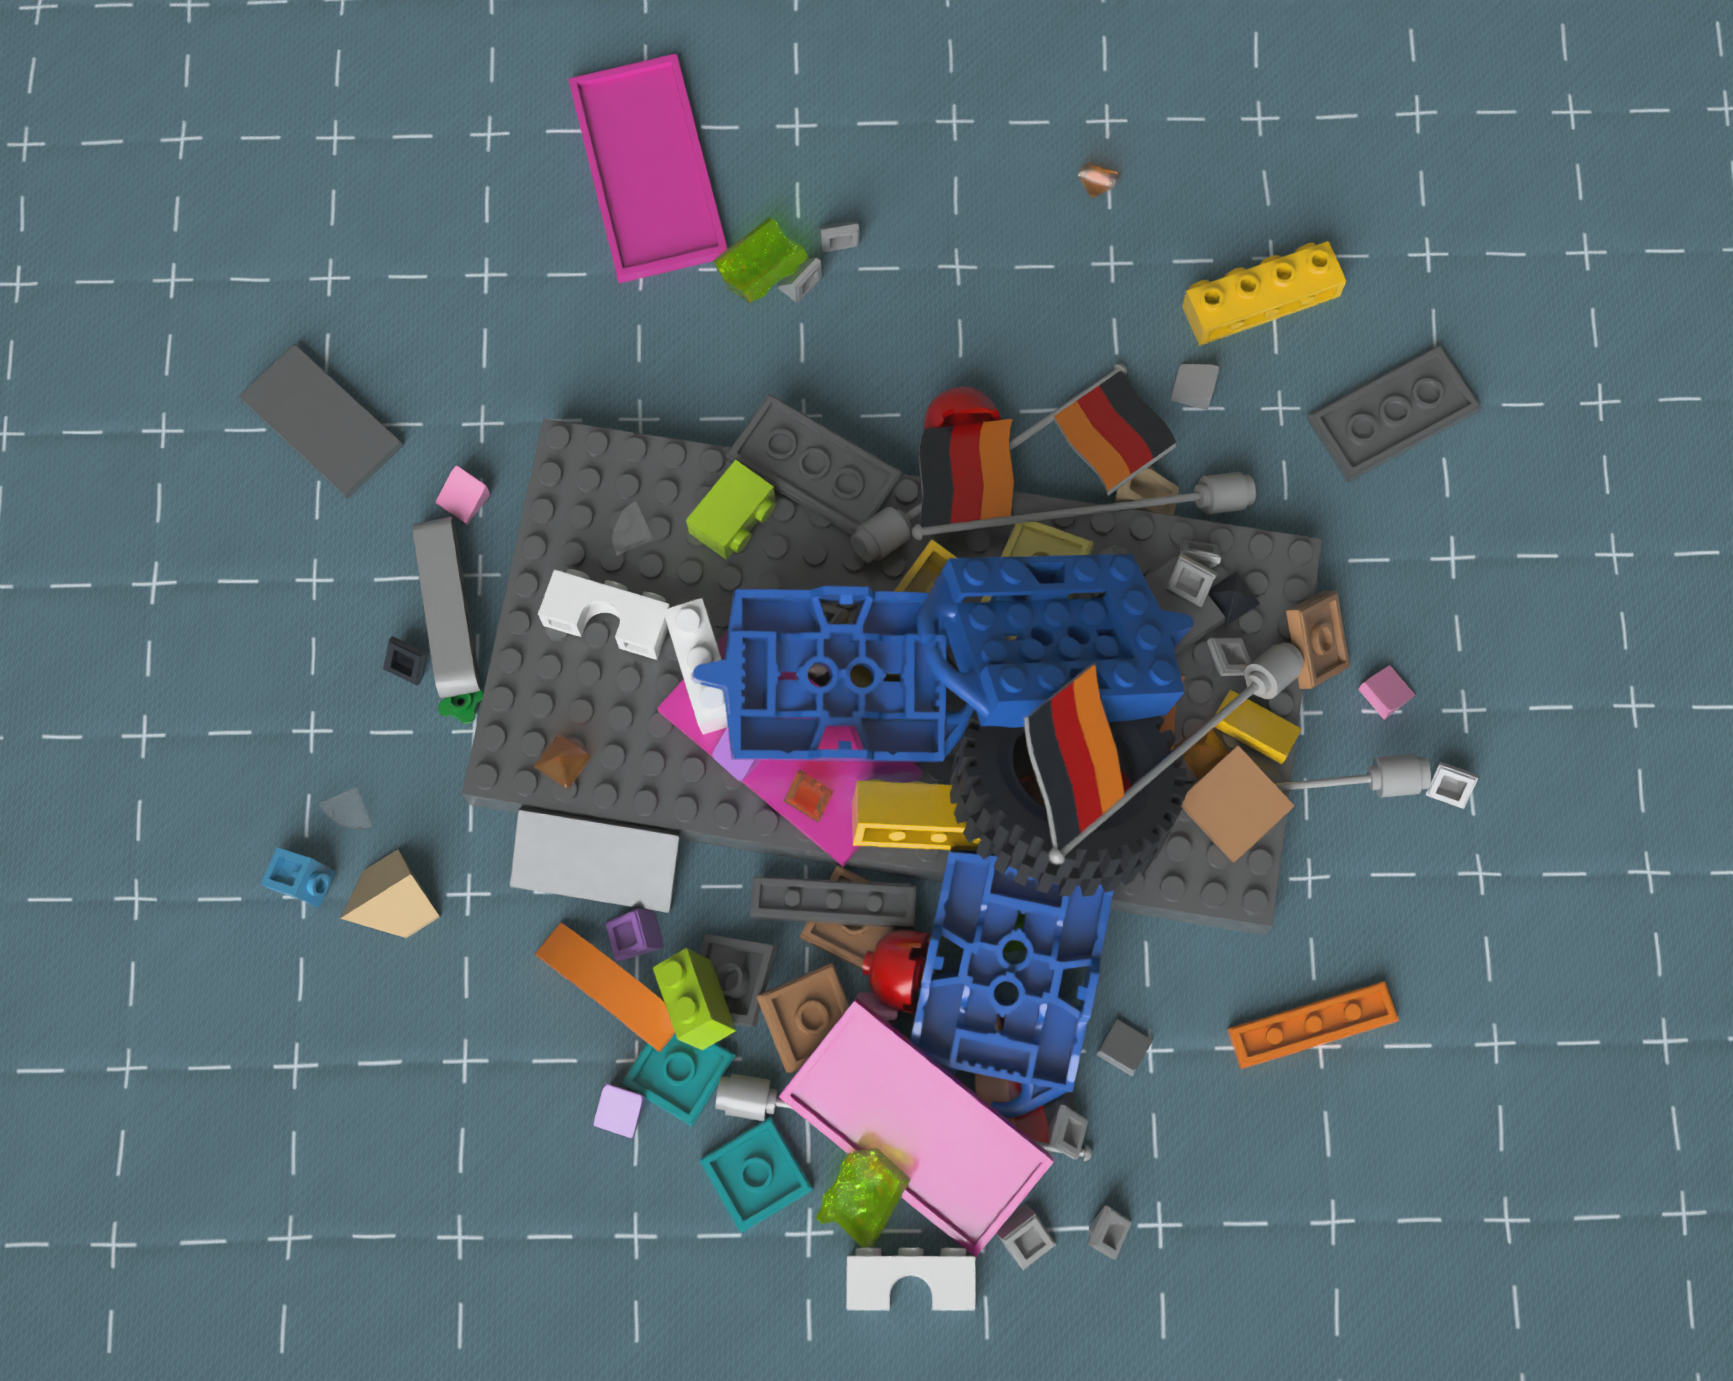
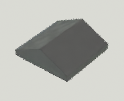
[699,934,777,1027]

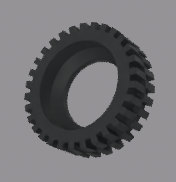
[949,710,1187,897]

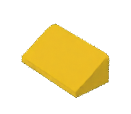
[1215,689,1302,764]

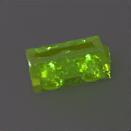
[713,218,809,303]
[815,1148,911,1248]

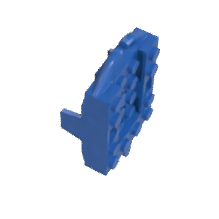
[917,554,1194,727]
[691,586,975,762]
[911,850,1114,1119]

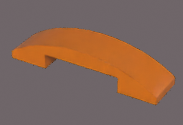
[535,923,675,1053]

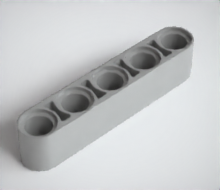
[412,516,481,699]

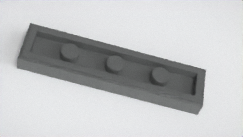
[750,876,916,929]

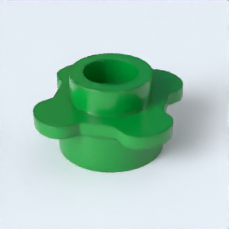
[438,690,483,724]

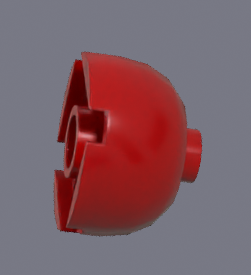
[923,386,1002,429]
[862,929,931,1014]

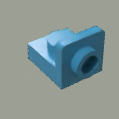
[260,847,335,907]

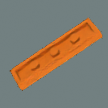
[1227,981,1399,1070]

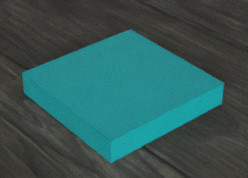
[622,1034,737,1128]
[699,1117,813,1234]

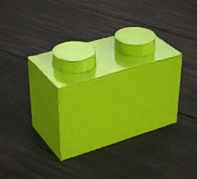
[686,459,776,560]
[653,948,736,1050]

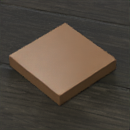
[1286,590,1350,689]
[1181,745,1295,863]
[800,865,897,970]
[756,963,850,1073]

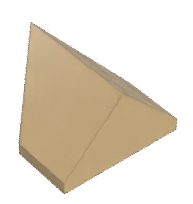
[1114,465,1179,516]
[340,849,440,939]

